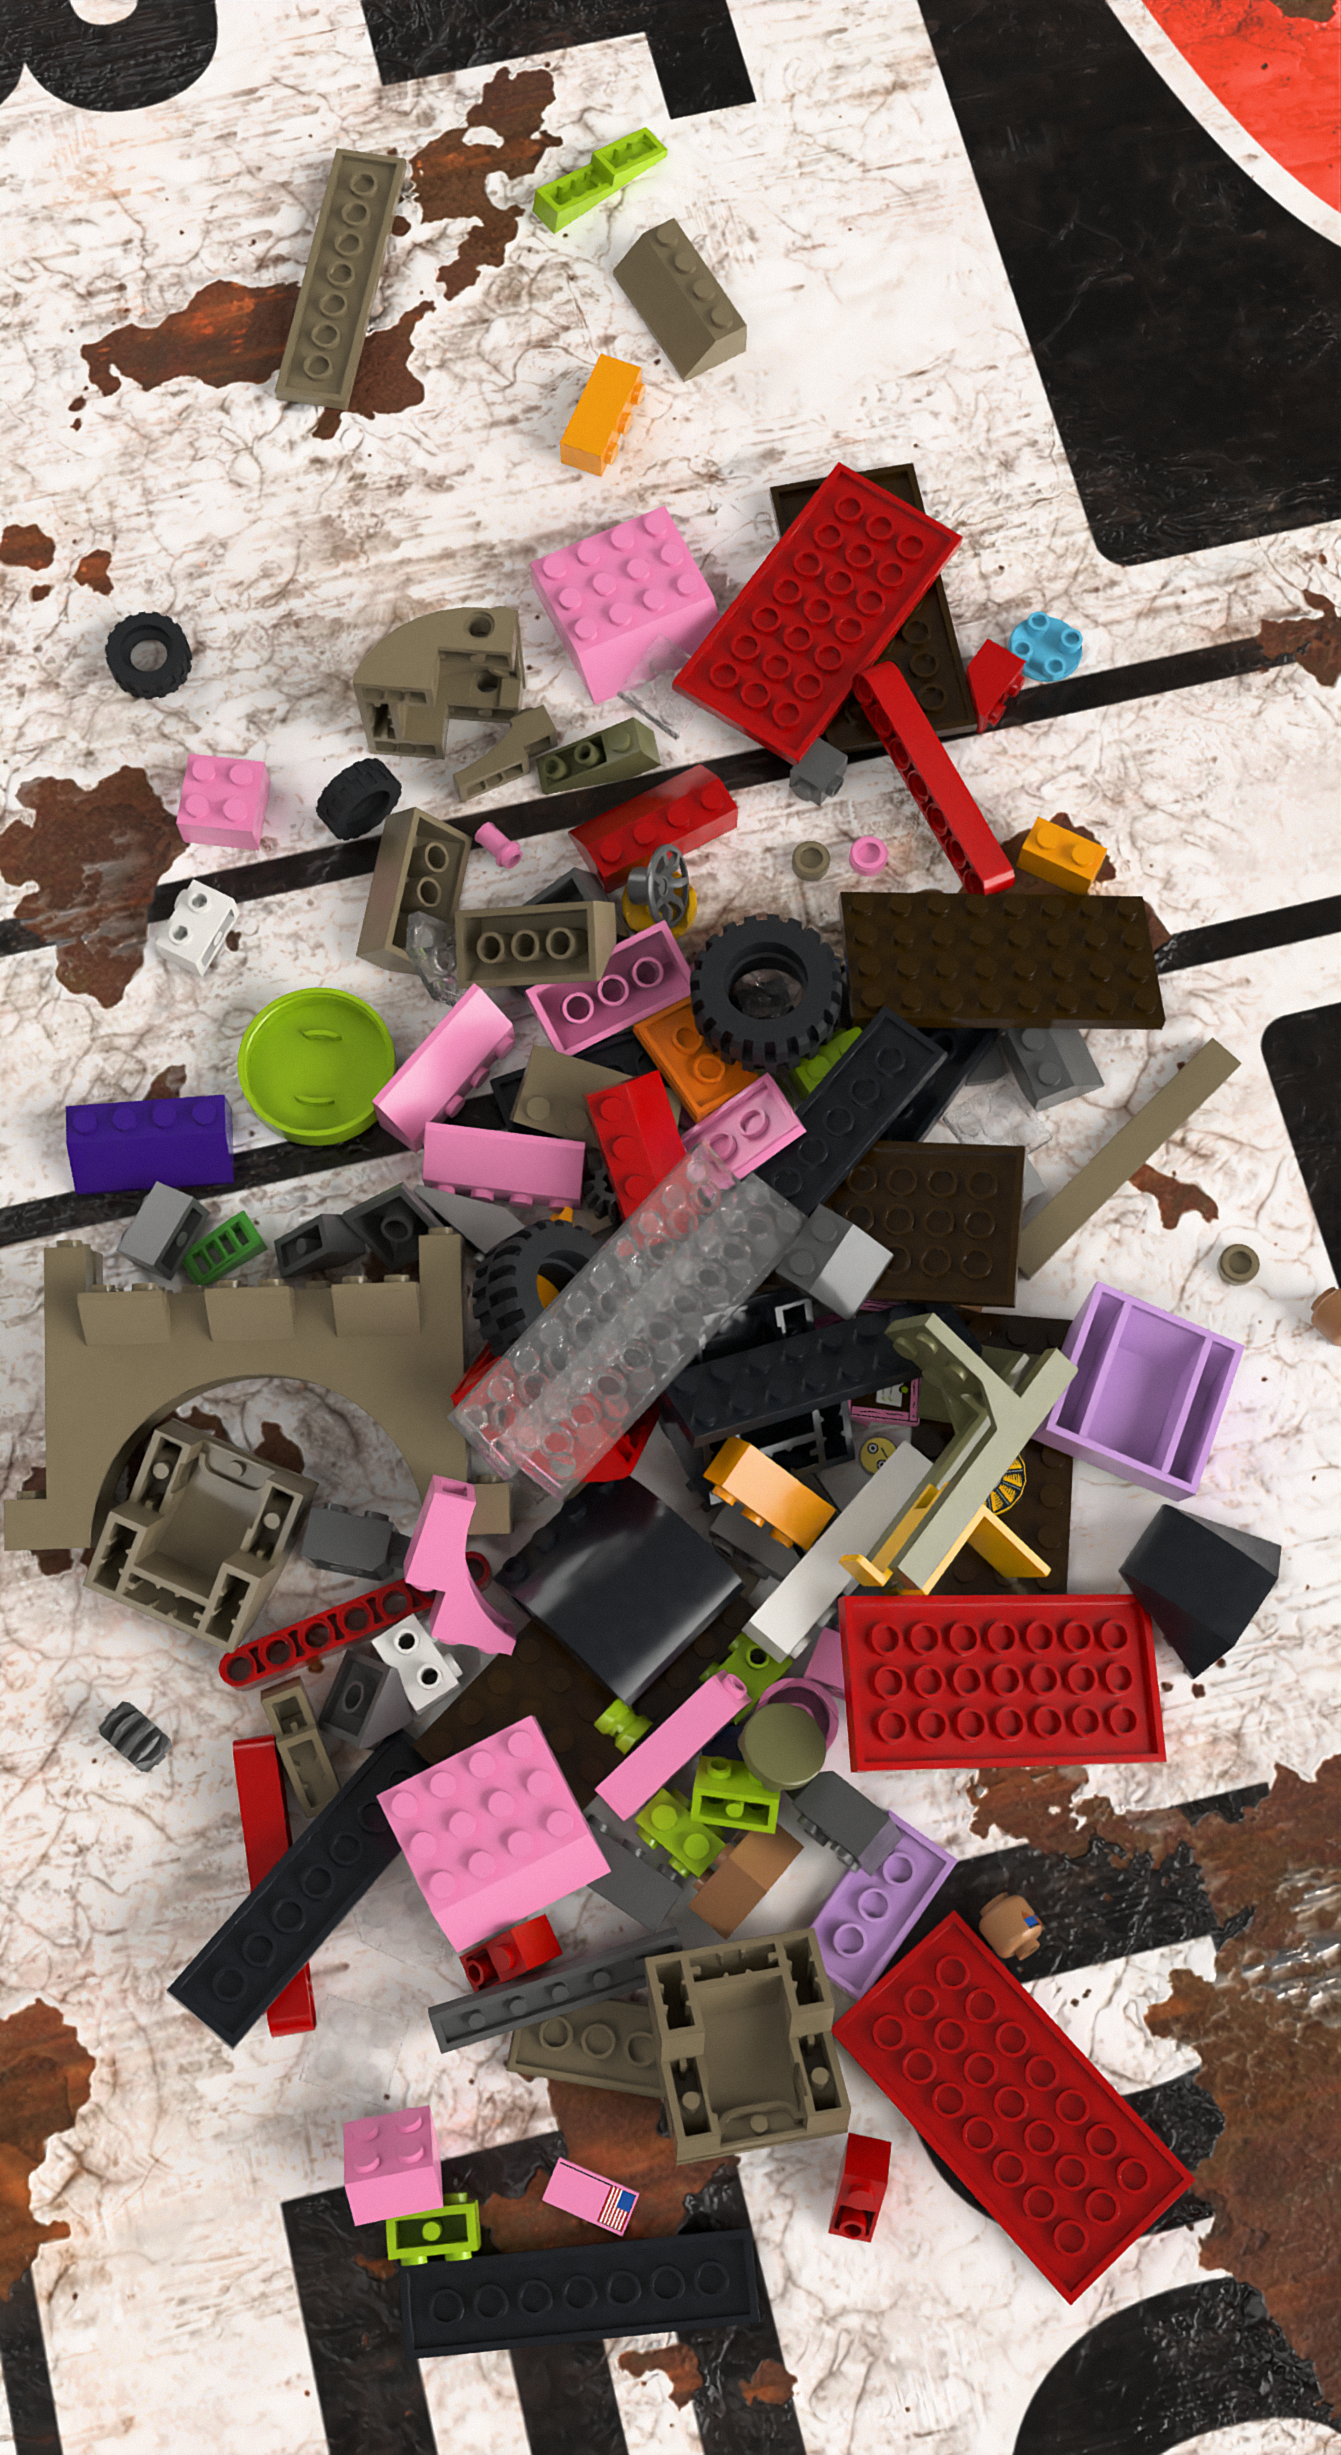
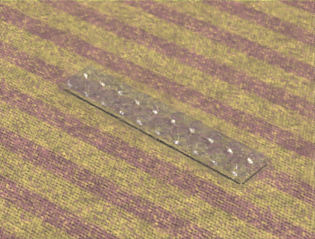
[446,1140,756,1480]
[494,1172,809,1503]

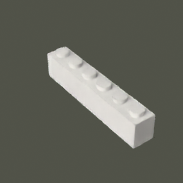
[742,1440,933,1664]

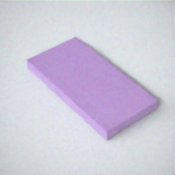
[806,1809,958,2001]

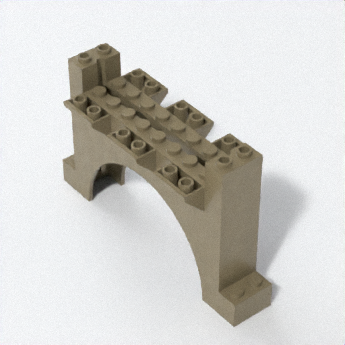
[4,1227,514,1551]

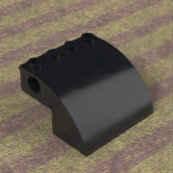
[643,1286,856,1505]
[492,1475,747,1707]

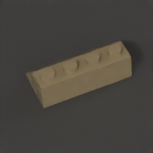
[613,218,747,382]
[356,807,473,979]
[454,901,617,989]
[509,1044,682,1149]

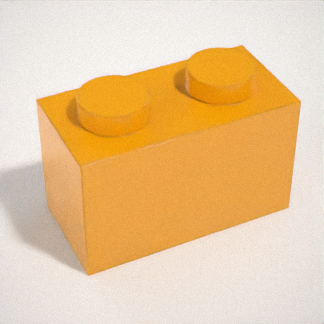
[1016,816,1108,895]

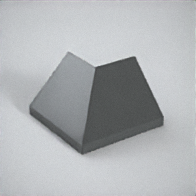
[341,1182,444,1271]
[317,1649,414,1751]

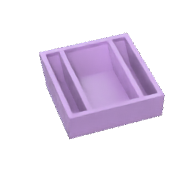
[1031,1281,1245,1502]

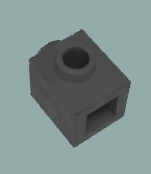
[789,737,848,806]

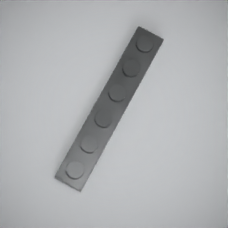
[428,1927,684,2054]

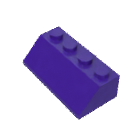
[66,1095,235,1196]

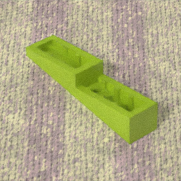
[532,127,668,234]

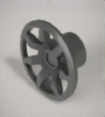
[627,844,689,929]

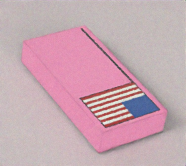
[542,2157,640,2236]

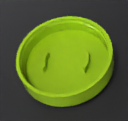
[237,987,398,1146]

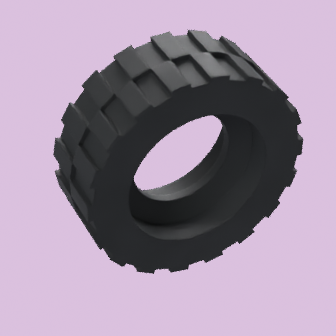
[105,611,192,700]
[316,758,402,841]

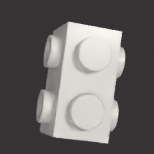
[155,879,240,977]
[371,1613,463,1716]

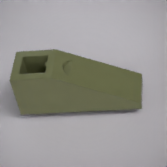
[535,717,661,795]

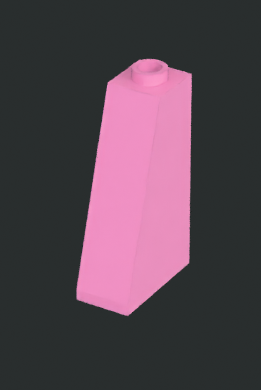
[595,1669,753,1822]

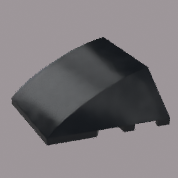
[1118,1504,1282,1680]

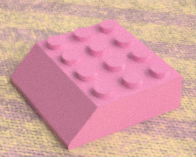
[530,505,720,705]
[376,1715,611,1953]

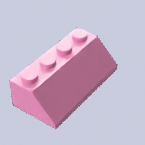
[523,920,691,1056]
[372,983,515,1154]
[422,1122,588,1214]

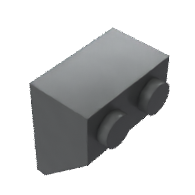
[1001,1028,1105,1114]
[775,1203,894,1321]

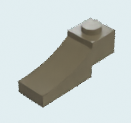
[453,704,558,803]
[261,1675,342,1819]

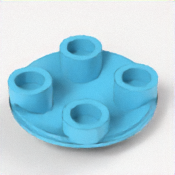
[1008,611,1083,682]

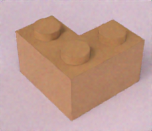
[687,1823,804,1940]

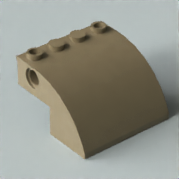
[353,606,526,760]
[82,1418,319,1653]
[644,1927,851,2166]

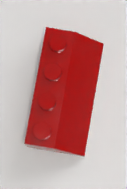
[568,764,738,894]
[582,1069,706,1251]

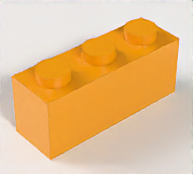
[560,354,645,477]
[703,1436,836,1551]

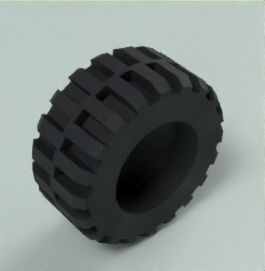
[690,914,842,1074]
[472,1219,633,1385]

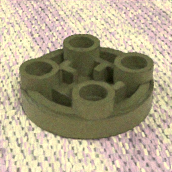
[737,1703,826,1792]

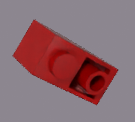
[966,638,1026,734]
[459,1914,563,1993]
[828,2132,892,2243]

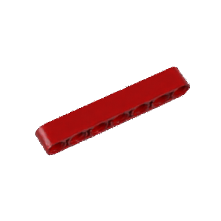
[852,661,1015,896]
[219,1551,493,1691]
[233,1733,317,2038]

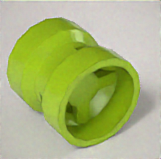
[594,1699,653,1755]

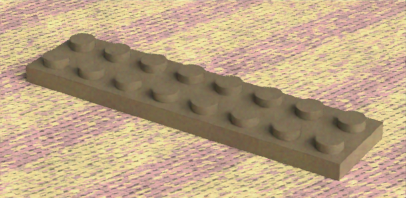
[275,148,407,410]

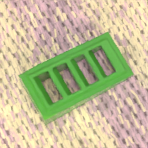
[182,1210,268,1286]

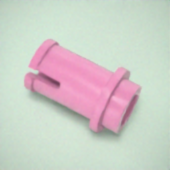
[475,822,523,869]

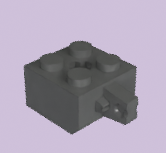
[300,1502,412,1582]
[783,1771,903,1877]

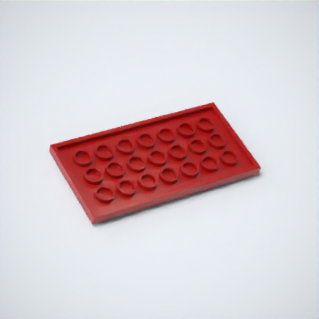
[672,462,963,765]
[838,1594,1167,1773]
[831,1910,1196,2306]

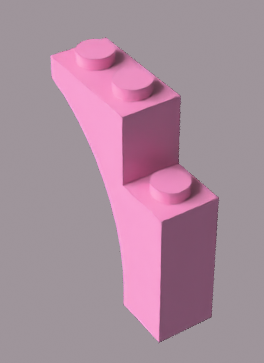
[403,1474,516,1655]

